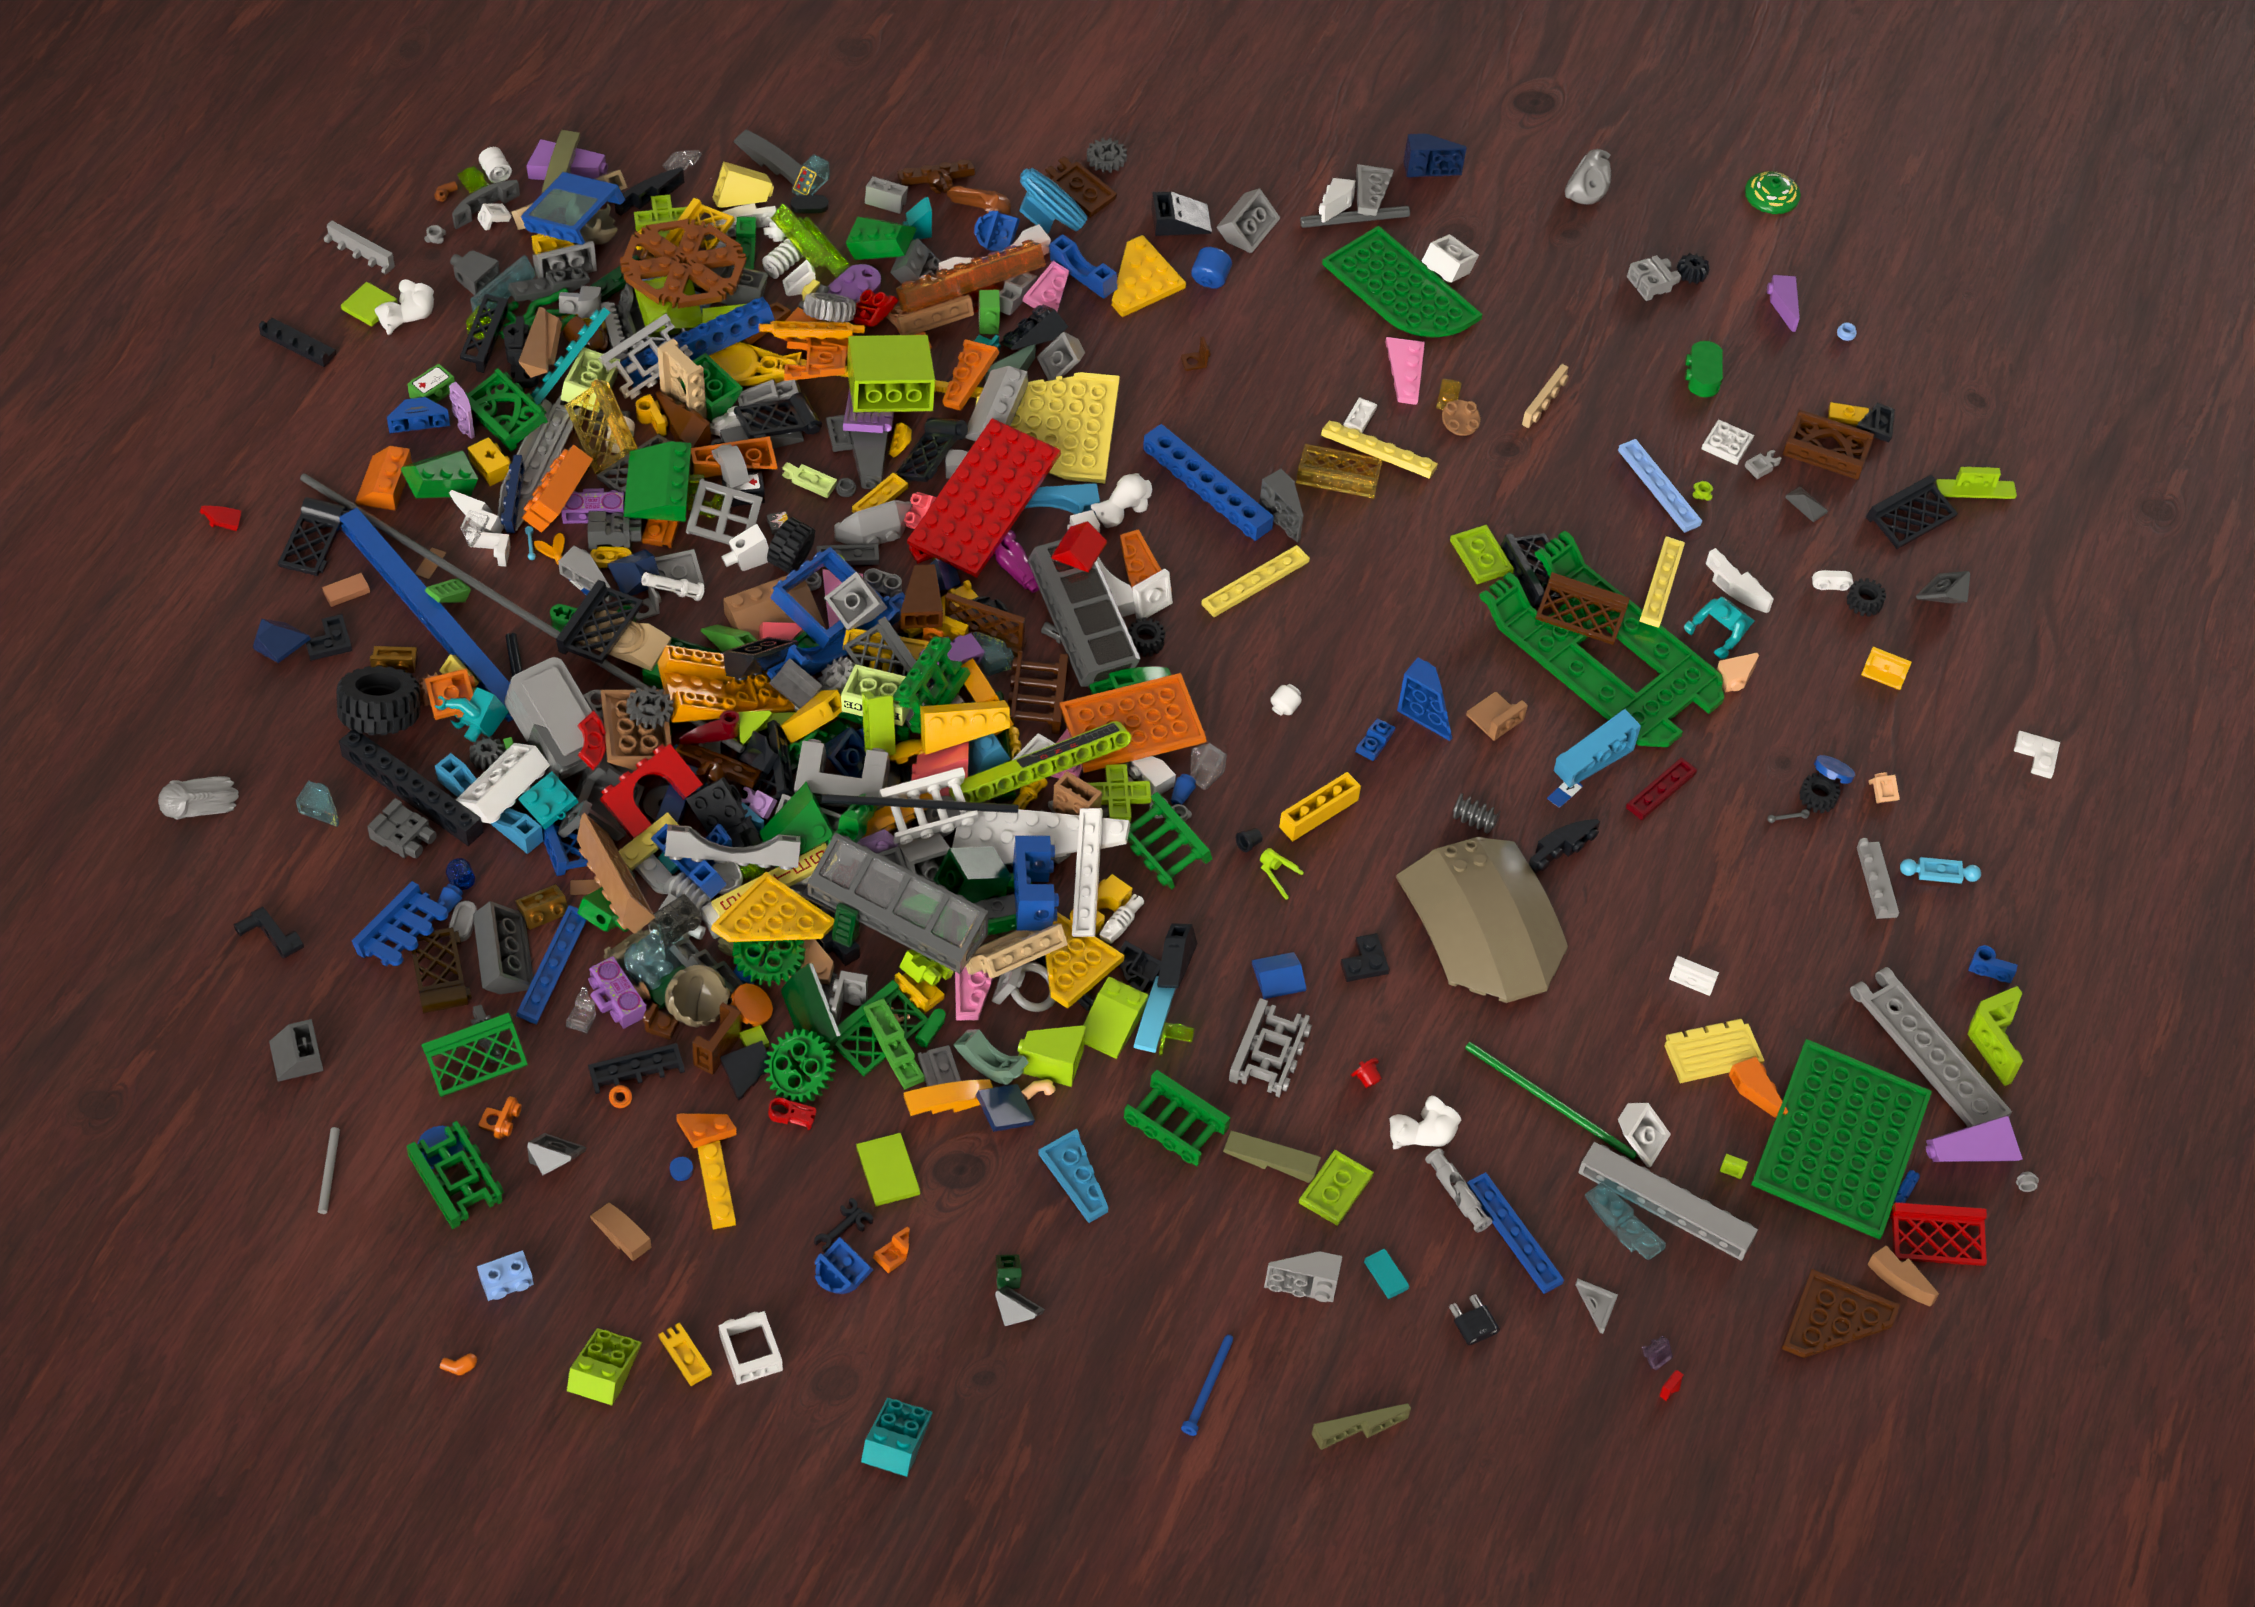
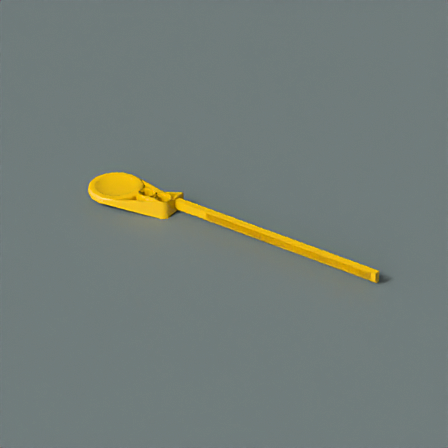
[709,342,983,398]

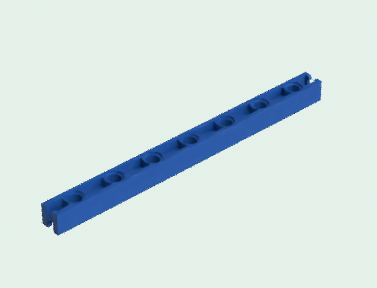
[339,508,513,722]

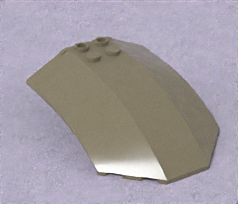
[1396,837,1568,1003]

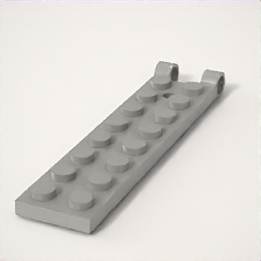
[1850,967,2012,1127]

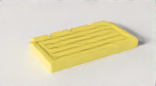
[1665,1019,1764,1083]

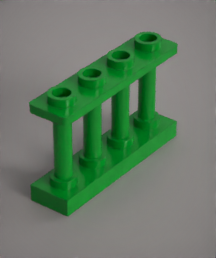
[1127,792,1212,890]
[1124,1070,1230,1166]

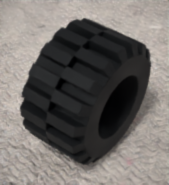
[767,517,815,573]

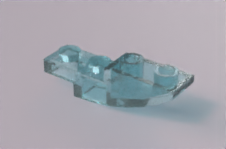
[1585,1182,1666,1260]

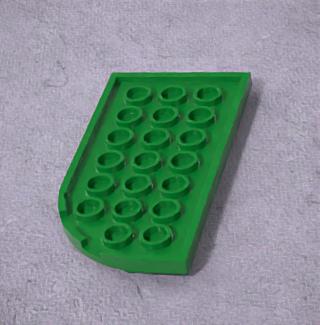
[1322,226,1483,337]

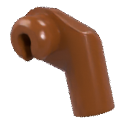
[434,181,458,202]

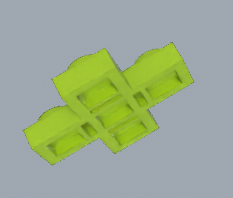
[634,195,687,238]
[1088,764,1151,822]

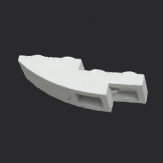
[703,203,777,241]
[1706,548,1773,613]

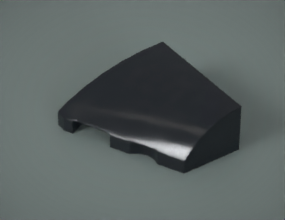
[1118,940,1161,993]
[720,1041,770,1100]

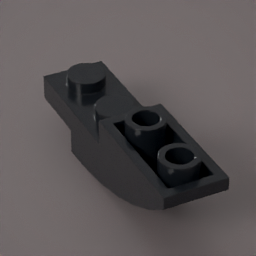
[1529,819,1600,874]

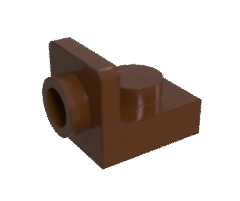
[643,1003,679,1040]

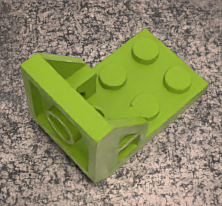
[1967,986,2023,1086]

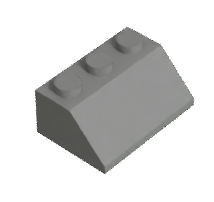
[1217,188,1280,253]
[533,241,597,278]

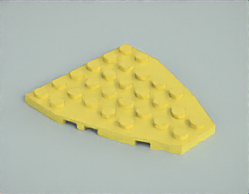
[976,372,1120,484]

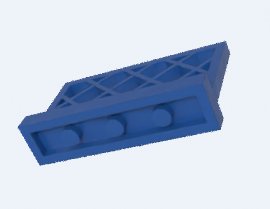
[535,792,588,876]

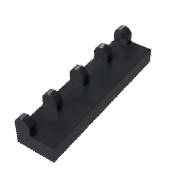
[259,318,336,367]

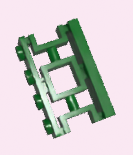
[893,636,971,734]
[406,1121,504,1229]

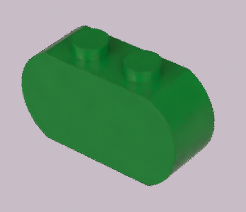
[1685,341,1723,397]

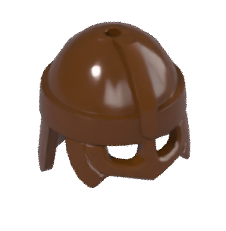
[563,316,608,353]

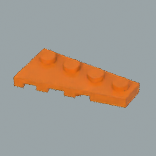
[1120,529,1172,592]

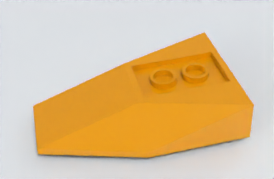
[657,645,795,723]

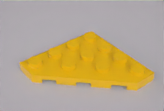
[1112,235,1186,317]
[711,872,834,942]
[1045,912,1124,1009]

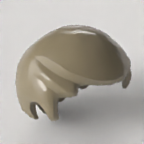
[566,195,618,245]
[665,965,730,1028]

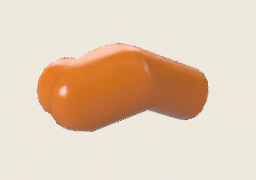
[440,1353,477,1375]

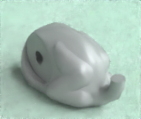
[1565,149,1611,205]

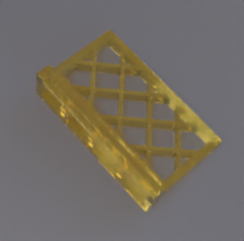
[565,379,638,474]
[1296,444,1383,498]

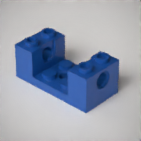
[1013,836,1059,931]

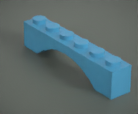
[1024,483,1100,515]
[435,753,543,854]

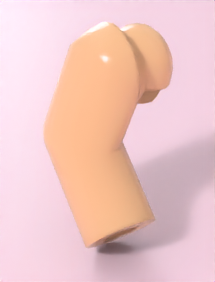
[1021,1079,1056,1100]

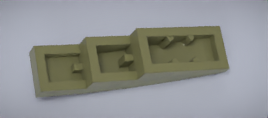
[542,130,580,196]

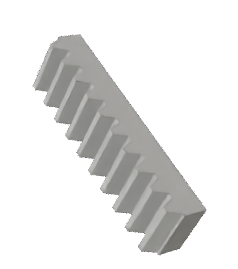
[600,302,628,373]

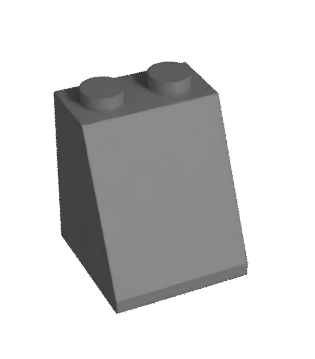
[898,832,950,895]

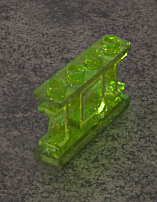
[771,204,850,278]

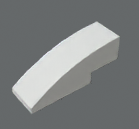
[449,490,505,533]

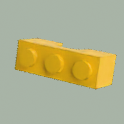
[1070,874,1132,936]

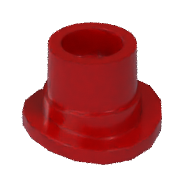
[1350,1058,1382,1089]

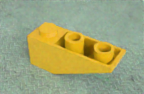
[781,690,842,744]

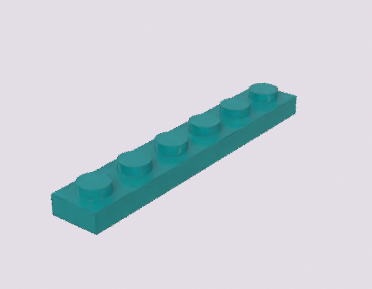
[530,307,610,405]

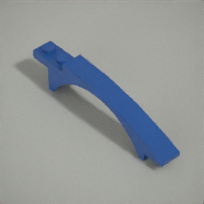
[767,592,905,680]

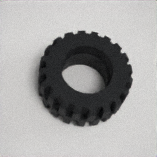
[336,666,420,735]

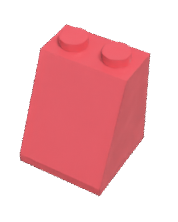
[911,741,969,796]

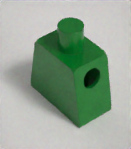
[577,887,629,932]

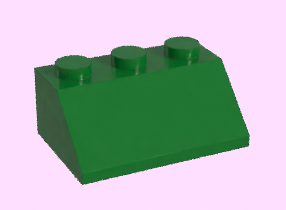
[681,353,743,422]

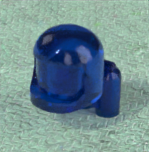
[446,858,475,890]

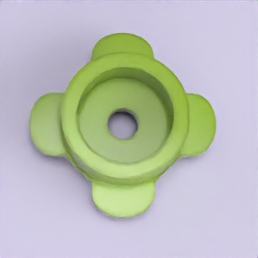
[1693,481,1713,501]

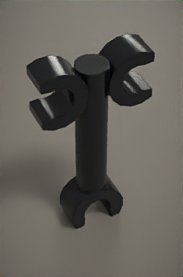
[814,1198,873,1253]

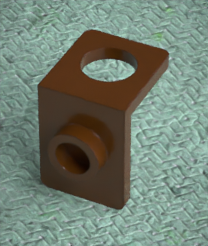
[1181,336,1211,371]

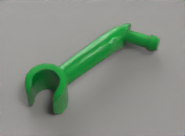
[788,727,828,756]

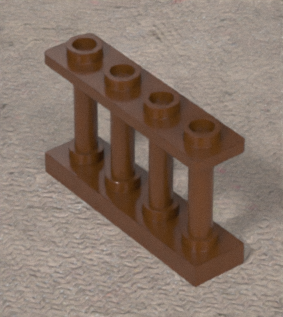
[1008,651,1068,734]

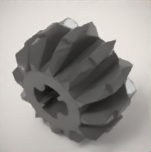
[469,735,506,772]

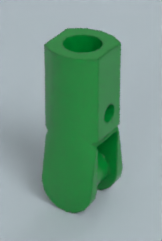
[915,1009,946,1048]

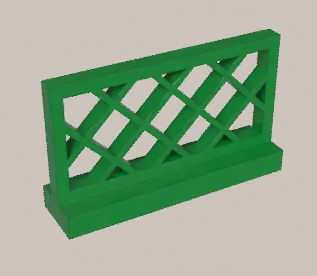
[833,980,928,1077]
[421,1013,528,1097]

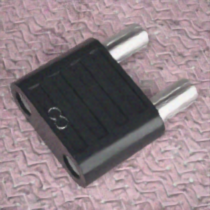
[1449,1294,1500,1345]

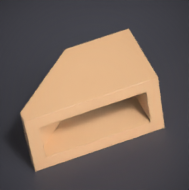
[1717,653,1759,692]

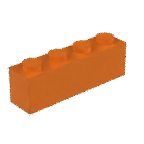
[691,436,777,479]

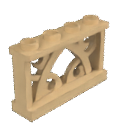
[657,339,707,420]

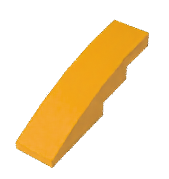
[904,1079,993,1116]

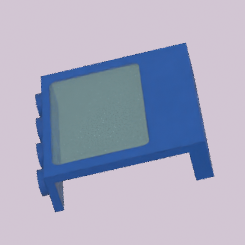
[521,172,625,245]

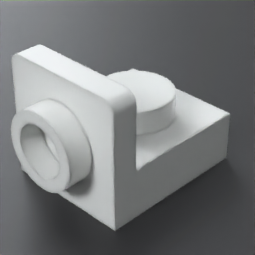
[478,204,511,230]

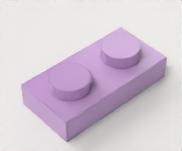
[857,829,898,854]

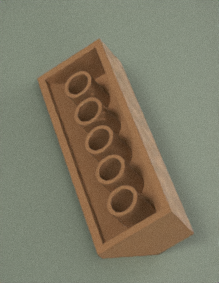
[577,813,655,934]

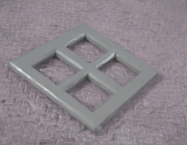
[686,479,763,545]

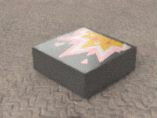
[767,511,789,535]

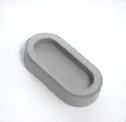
[449,901,477,942]

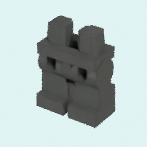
[588,511,642,549]
[367,798,436,859]

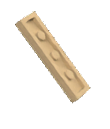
[1522,364,1569,428]

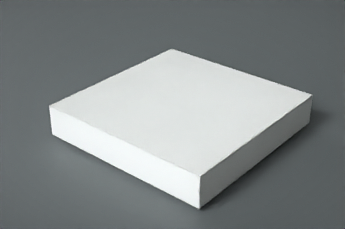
[1132,569,1173,621]

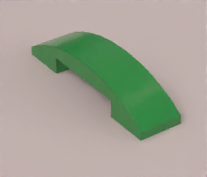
[736,217,756,270]

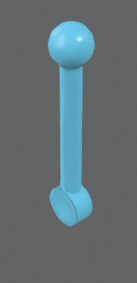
[525,526,536,560]

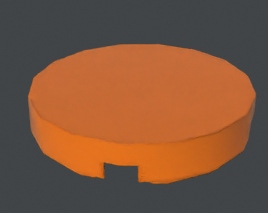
[731,983,773,1026]

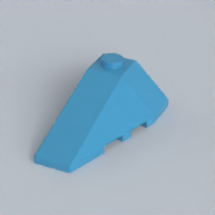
[968,701,1010,776]

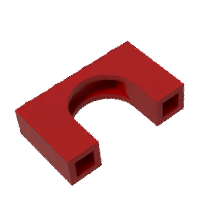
[600,744,703,840]

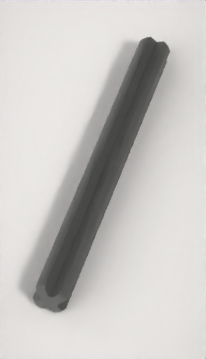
[1300,206,1410,228]

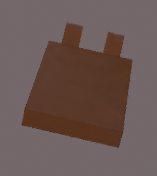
[1045,156,1117,218]

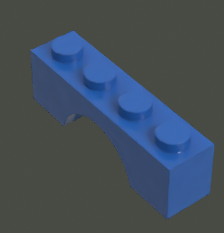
[1049,234,1118,299]
[650,823,727,899]

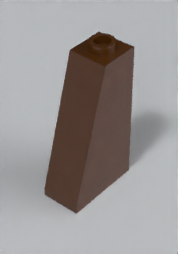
[900,564,943,629]

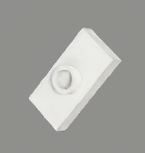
[1343,398,1377,433]

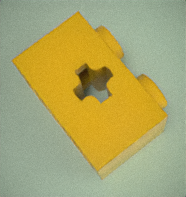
[468,437,511,486]

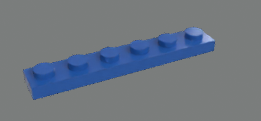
[516,905,587,1025]
[1467,1172,1564,1294]

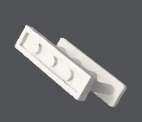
[878,767,979,845]

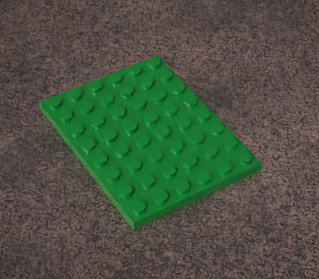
[1751,1039,1932,1240]

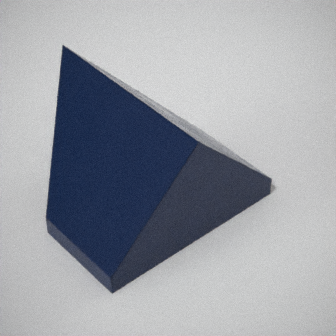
[929,559,961,590]

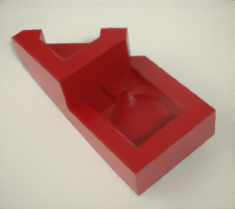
[200,506,241,531]

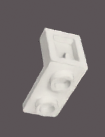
[467,531,511,567]

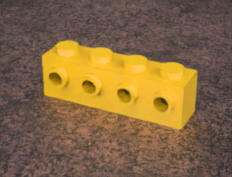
[1279,772,1361,841]

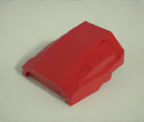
[848,289,899,327]

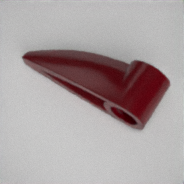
[679,710,739,744]

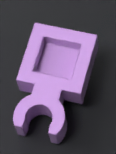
[742,787,778,820]

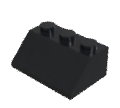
[723,637,799,680]

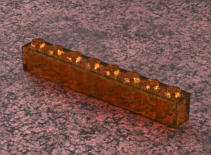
[896,240,1046,313]

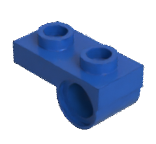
[1968,945,2018,983]

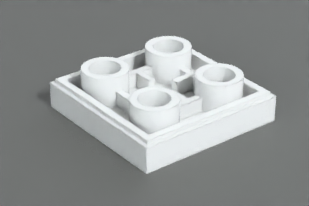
[1702,419,1754,465]

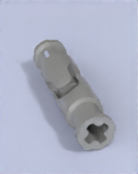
[1425,1148,1493,1233]

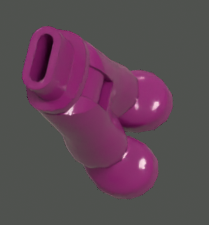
[992,530,1040,593]

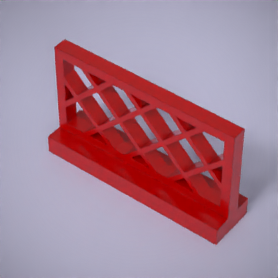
[1890,1203,1987,1266]

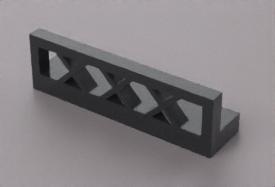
[460,294,509,373]

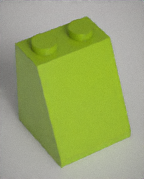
[1018,1026,1086,1087]

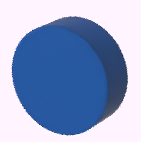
[670,1157,693,1181]

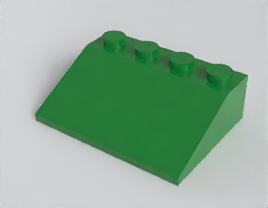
[624,441,691,522]

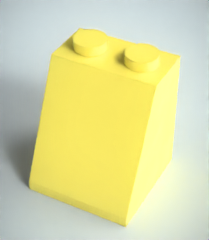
[712,162,774,208]

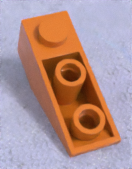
[1729,1057,1788,1118]

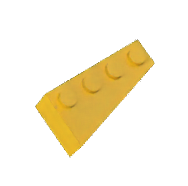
[920,700,1010,755]

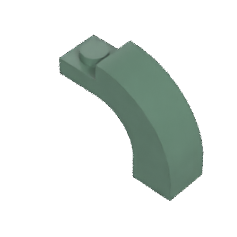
[953,1029,1029,1085]

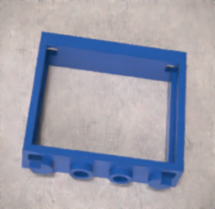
[770,547,883,649]

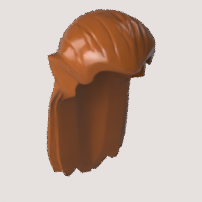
[947,186,1011,216]

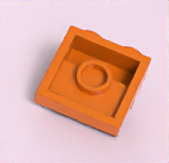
[425,668,476,720]

